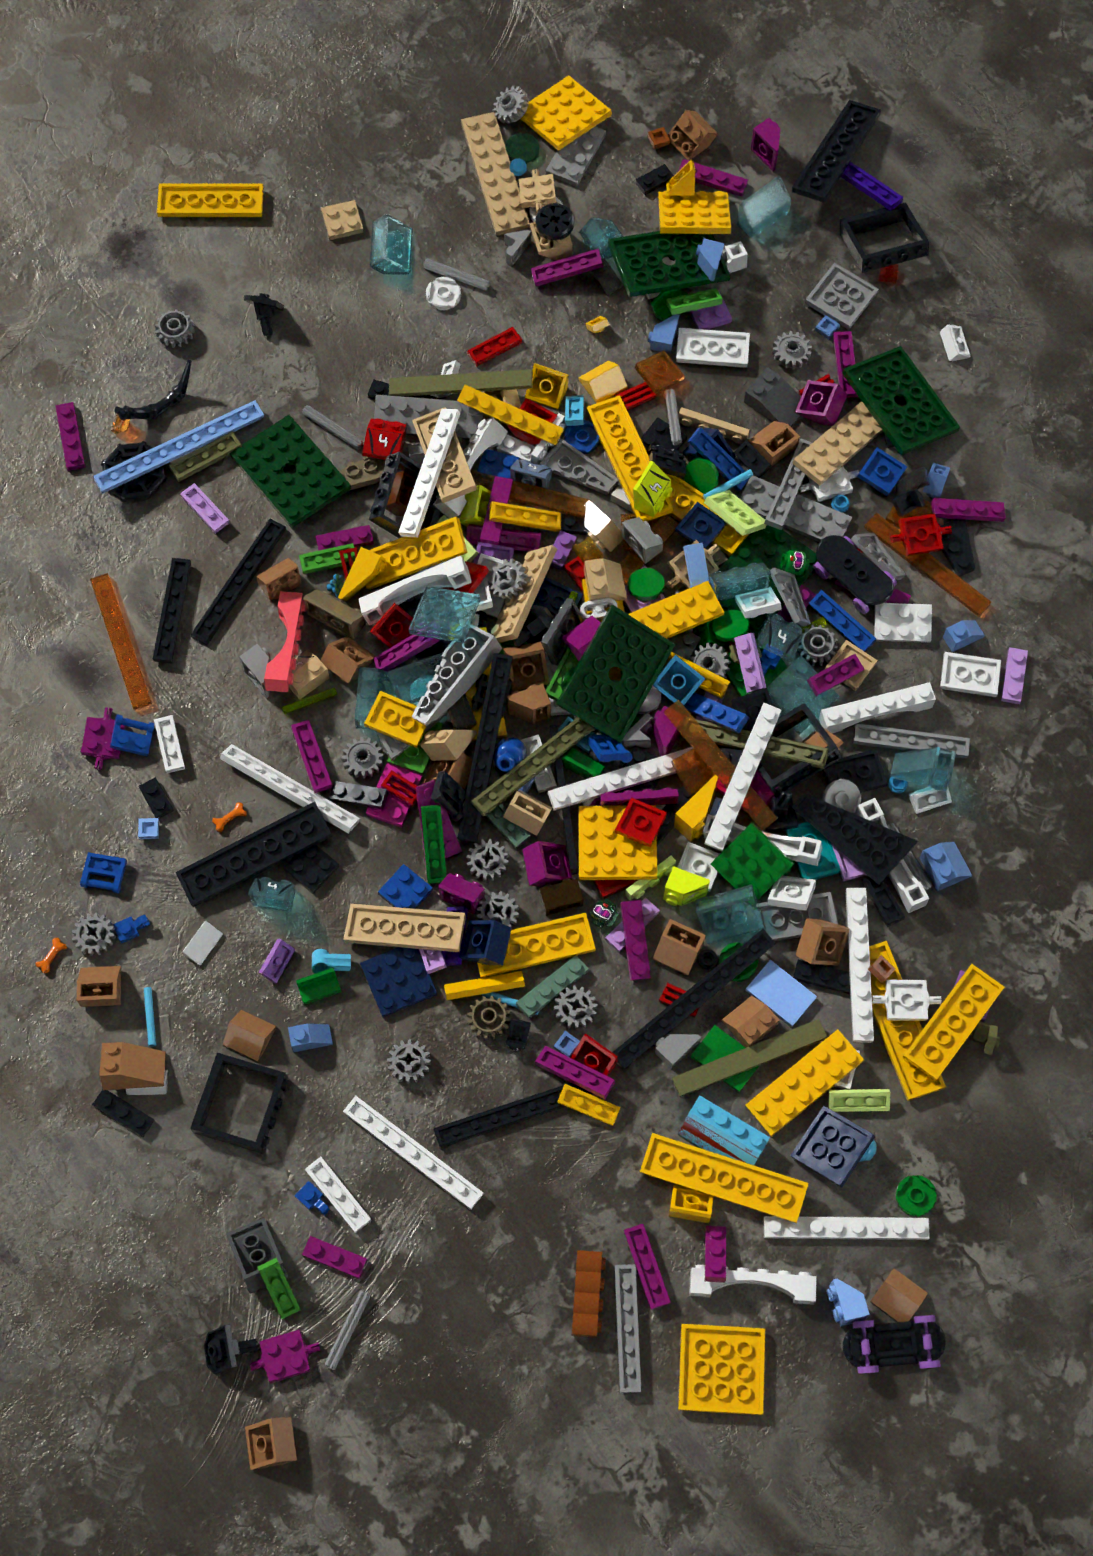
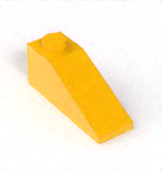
[338,547,386,601]

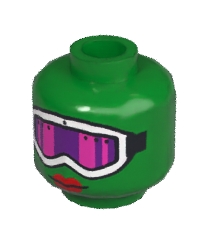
[781,550,809,575]

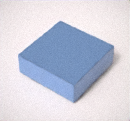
[815,315,840,340]
[553,1031,580,1058]

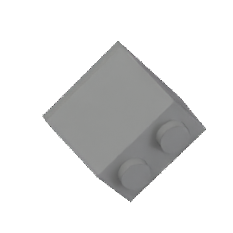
[622,517,663,564]
[239,644,271,698]

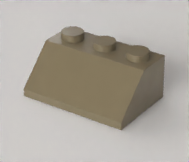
[303,589,366,640]

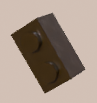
[539,878,584,916]

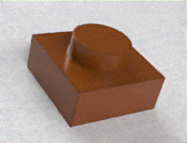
[648,127,670,149]
[868,955,895,983]

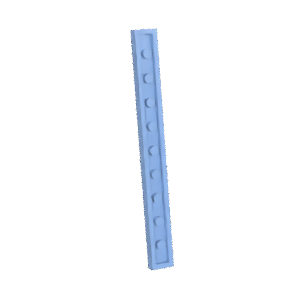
[93,400,264,494]

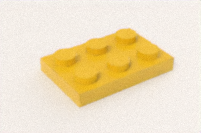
[364,691,428,748]

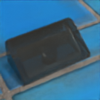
[447,694,477,730]

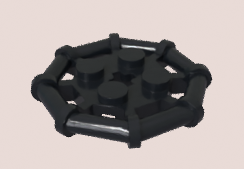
[101,441,167,502]

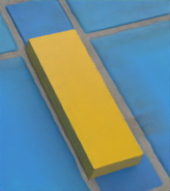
[557,1084,621,1126]

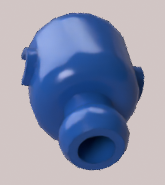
[494,738,527,772]

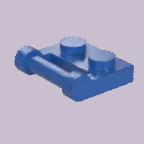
[110,714,155,757]
[587,734,632,763]
[80,852,127,894]

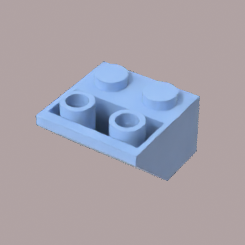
[827,1278,870,1327]

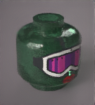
[590,898,619,929]

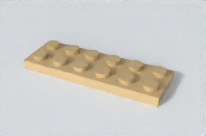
[793,401,883,486]
[412,407,477,503]
[491,545,557,643]
[343,904,466,952]

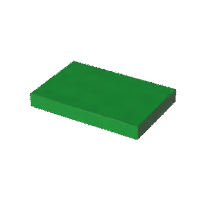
[691,1025,759,1093]

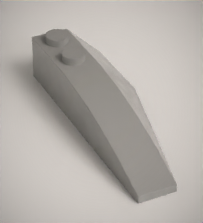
[412,622,502,726]

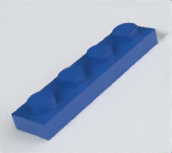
[688,427,749,491]
[809,590,877,652]
[682,693,749,734]

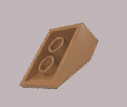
[99,1042,166,1090]

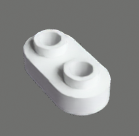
[580,598,617,620]

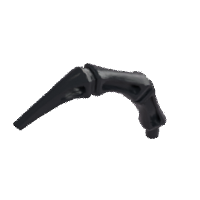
[114,360,192,421]

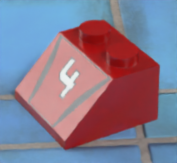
[362,418,407,460]

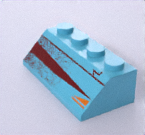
[678,1095,770,1165]

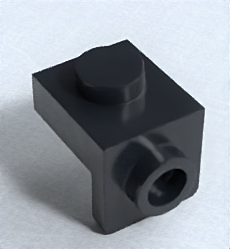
[892,489,925,516]
[505,1018,531,1051]

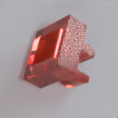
[878,264,899,283]

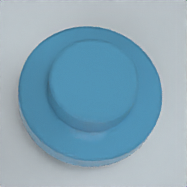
[509,158,527,176]
[831,495,850,513]
[888,775,908,794]

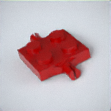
[890,513,952,556]

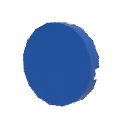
[564,420,600,454]

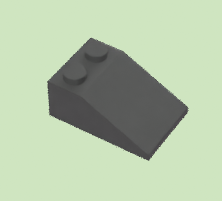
[744,367,801,427]
[226,1218,288,1294]

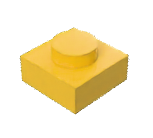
[585,316,609,333]

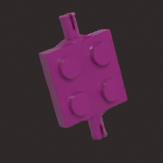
[81,707,125,770]
[249,1329,321,1383]

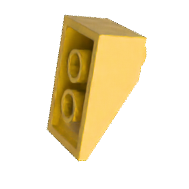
[674,774,718,842]

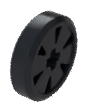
[535,203,574,240]

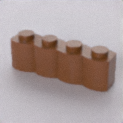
[572,1250,606,1338]

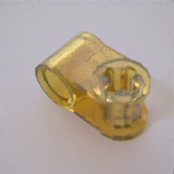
[572,536,603,562]

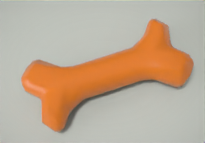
[212,802,247,832]
[35,937,67,974]

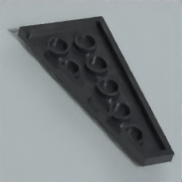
[792,793,919,885]

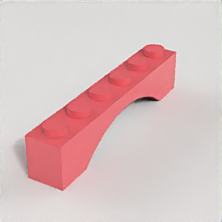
[264,591,306,692]

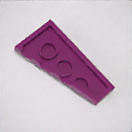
[416,780,462,865]

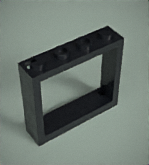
[840,202,929,273]
[369,452,440,538]
[757,703,842,798]
[190,1053,289,1154]

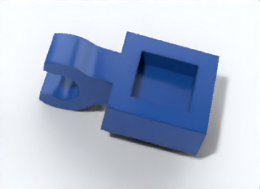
[760,644,784,676]
[113,915,150,943]
[295,1181,330,1216]

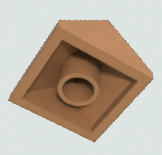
[223,1010,277,1062]
[870,1268,928,1322]

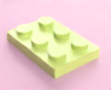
[704,490,766,536]

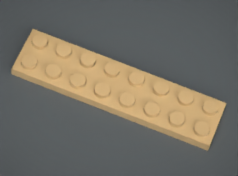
[461,112,530,236]

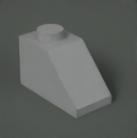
[655,1034,701,1069]

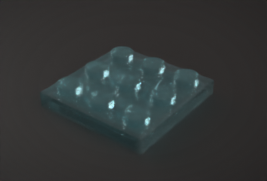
[409,586,481,643]
[767,656,840,735]

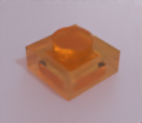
[110,415,130,434]

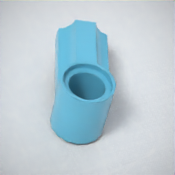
[312,949,351,974]

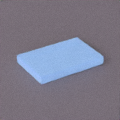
[745,960,817,1027]

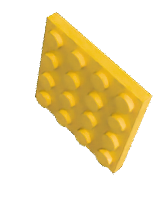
[520,75,612,151]
[658,191,731,234]
[579,805,657,880]
[678,1324,765,1415]

